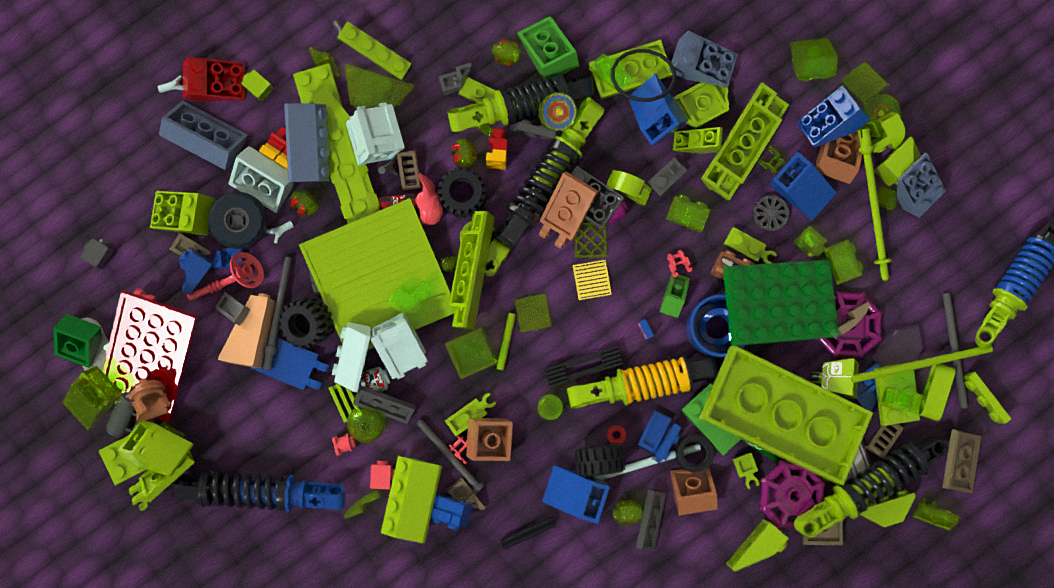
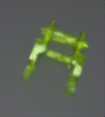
[757,146,786,174]

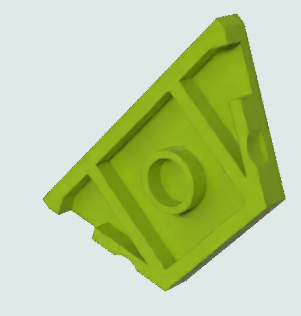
[673,82,729,129]

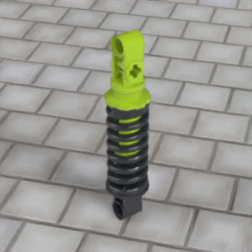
[495,97,604,248]
[794,436,949,538]

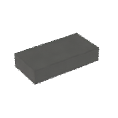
[215,292,250,325]

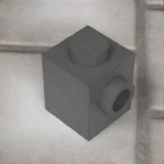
[80,238,115,269]

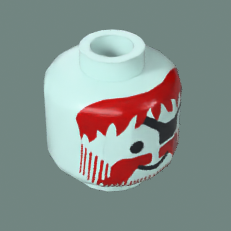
[360,367,390,392]

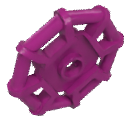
[818,290,883,359]
[759,460,826,530]

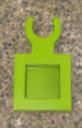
[732,452,759,489]

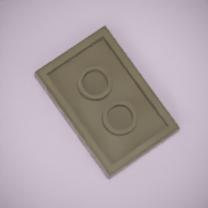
[942,430,982,493]

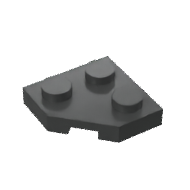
[508,120,556,140]

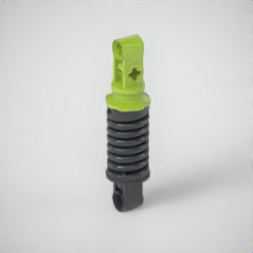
[447,74,595,132]

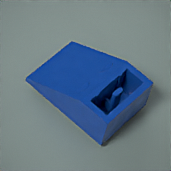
[628,74,688,146]
[797,85,870,147]
[769,152,836,221]
[542,465,610,524]

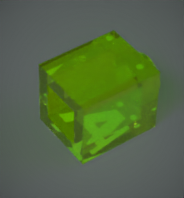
[794,226,827,257]

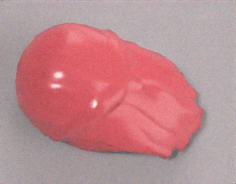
[415,173,443,225]

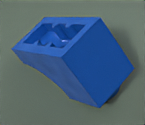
[179,247,212,295]

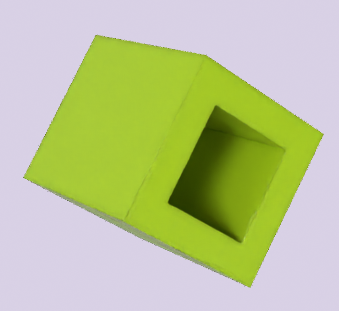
[241,69,274,102]

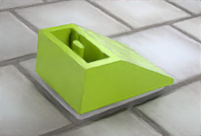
[150,191,214,235]
[117,421,193,477]

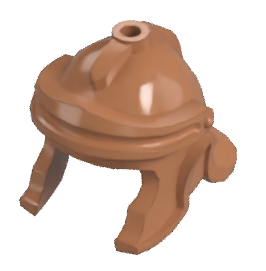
[129,378,171,422]

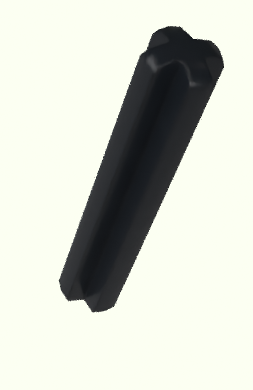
[501,517,556,549]

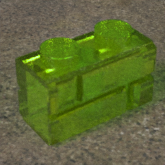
[665,194,711,233]
[824,239,863,285]

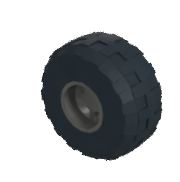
[208,192,268,249]

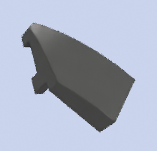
[438,63,472,95]

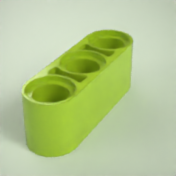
[919,364,955,421]

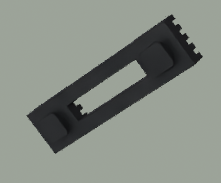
[544,346,623,387]

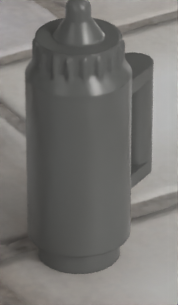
[106,391,138,437]

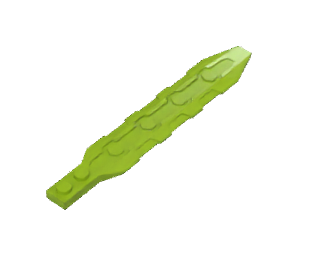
[314,89,381,224]

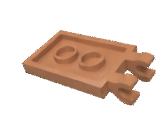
[539,172,599,249]

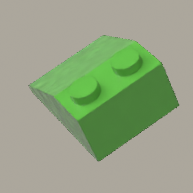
[518,16,579,79]
[682,383,741,456]

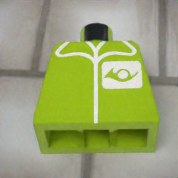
[811,358,859,399]

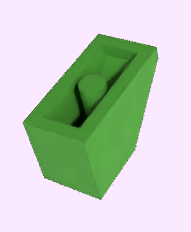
[660,273,690,318]

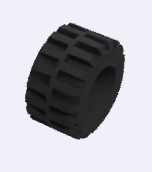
[438,167,487,218]
[279,297,333,349]
[574,444,626,476]

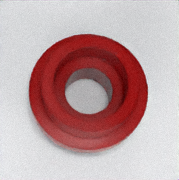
[607,425,626,444]

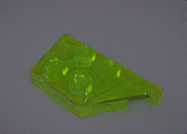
[345,64,415,109]

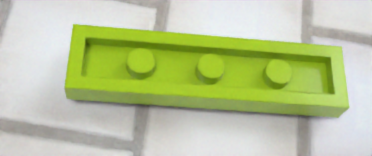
[337,21,411,80]

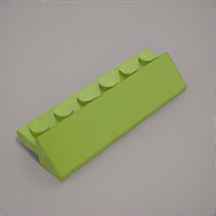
[701,82,789,200]
[449,211,495,330]

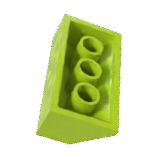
[381,456,442,543]

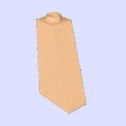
[218,293,276,369]

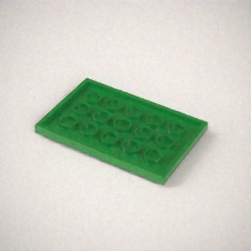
[723,260,839,346]

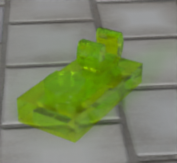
[913,498,959,531]

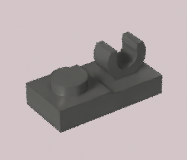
[647,157,688,197]

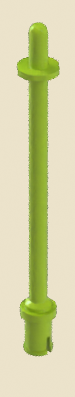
[857,129,892,281]

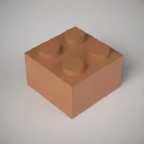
[466,418,513,461]

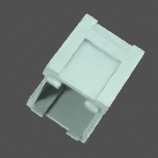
[346,102,405,166]
[370,311,428,379]

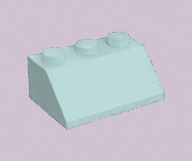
[229,146,294,213]
[332,322,370,392]

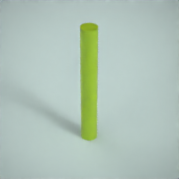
[496,313,516,371]

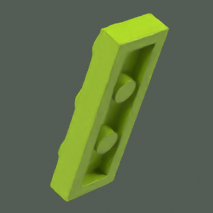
[963,372,1011,424]

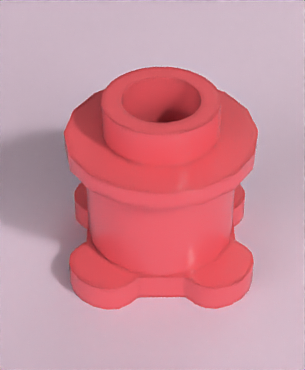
[332,433,356,456]

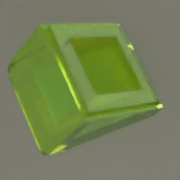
[877,186,897,210]

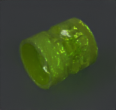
[538,395,563,420]

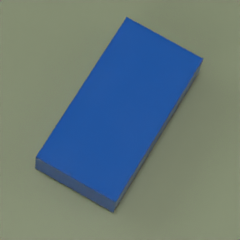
[637,410,672,453]

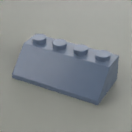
[159,101,248,170]
[284,103,330,182]

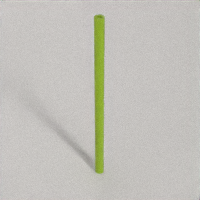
[851,346,993,383]

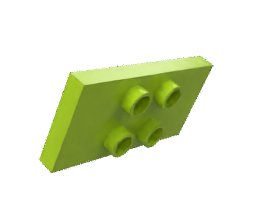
[699,346,873,485]

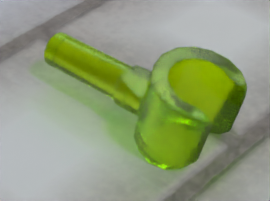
[159,422,185,438]

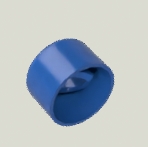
[686,295,745,358]

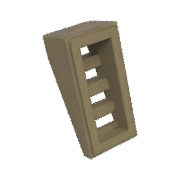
[397,149,422,190]
[865,424,904,459]

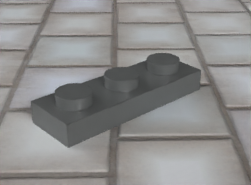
[353,385,415,424]
[636,490,666,551]

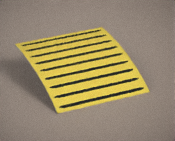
[573,260,612,300]

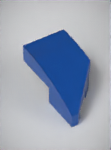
[209,248,245,269]

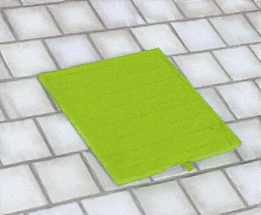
[299,198,455,350]

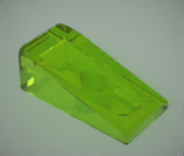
[589,54,632,93]

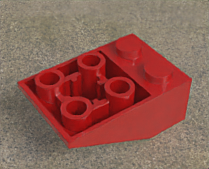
[183,57,245,101]

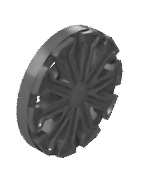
[753,196,789,231]

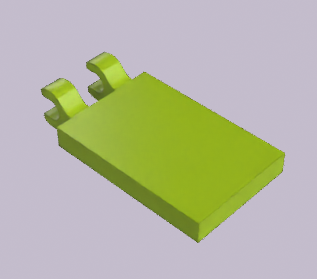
[129,451,195,511]

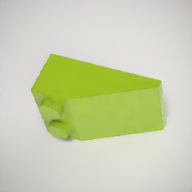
[726,519,789,571]

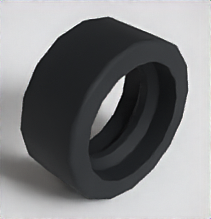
[675,435,714,472]

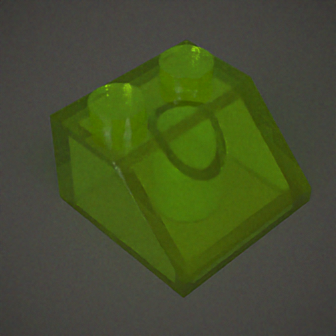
[791,38,838,81]

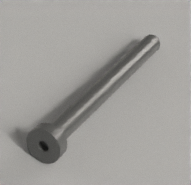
[417,419,485,494]

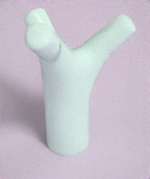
[158,75,183,93]
[266,220,294,243]

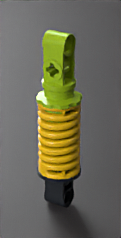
[567,355,720,409]

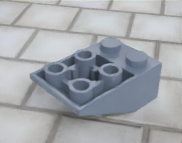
[669,30,738,88]
[897,152,946,218]

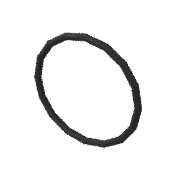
[611,49,676,102]

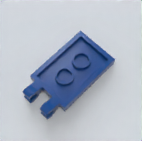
[251,334,330,390]

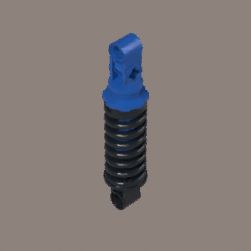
[171,469,345,512]

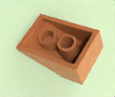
[815,127,867,184]

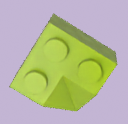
[874,137,921,186]

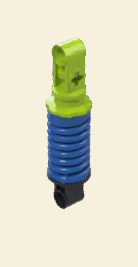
[975,216,1054,348]

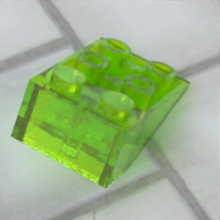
[62,366,122,430]

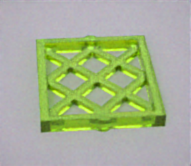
[575,222,607,258]

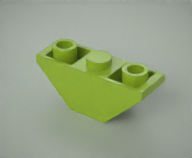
[673,127,723,154]
[859,489,916,527]

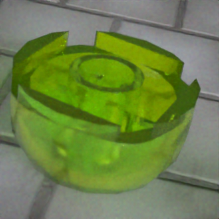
[347,406,386,443]

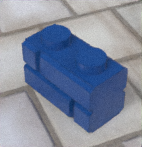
[431,493,473,530]

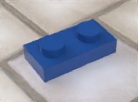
[652,424,681,463]

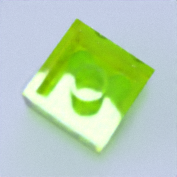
[445,326,498,379]

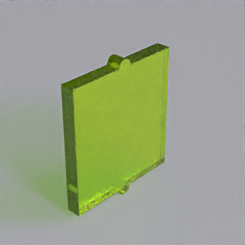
[841,62,888,105]
[514,294,552,333]

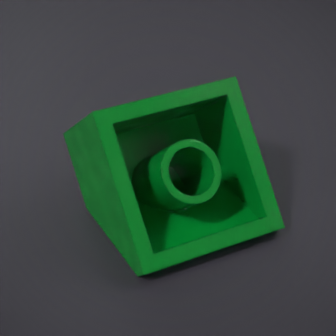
[53,314,101,368]

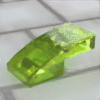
[344,490,382,519]

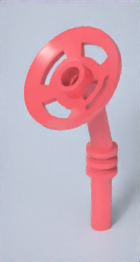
[187,252,264,301]

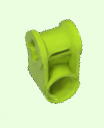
[484,238,511,277]

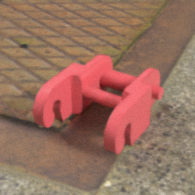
[667,250,692,277]
[449,436,467,464]

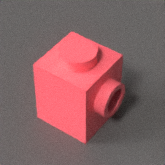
[370,461,395,489]

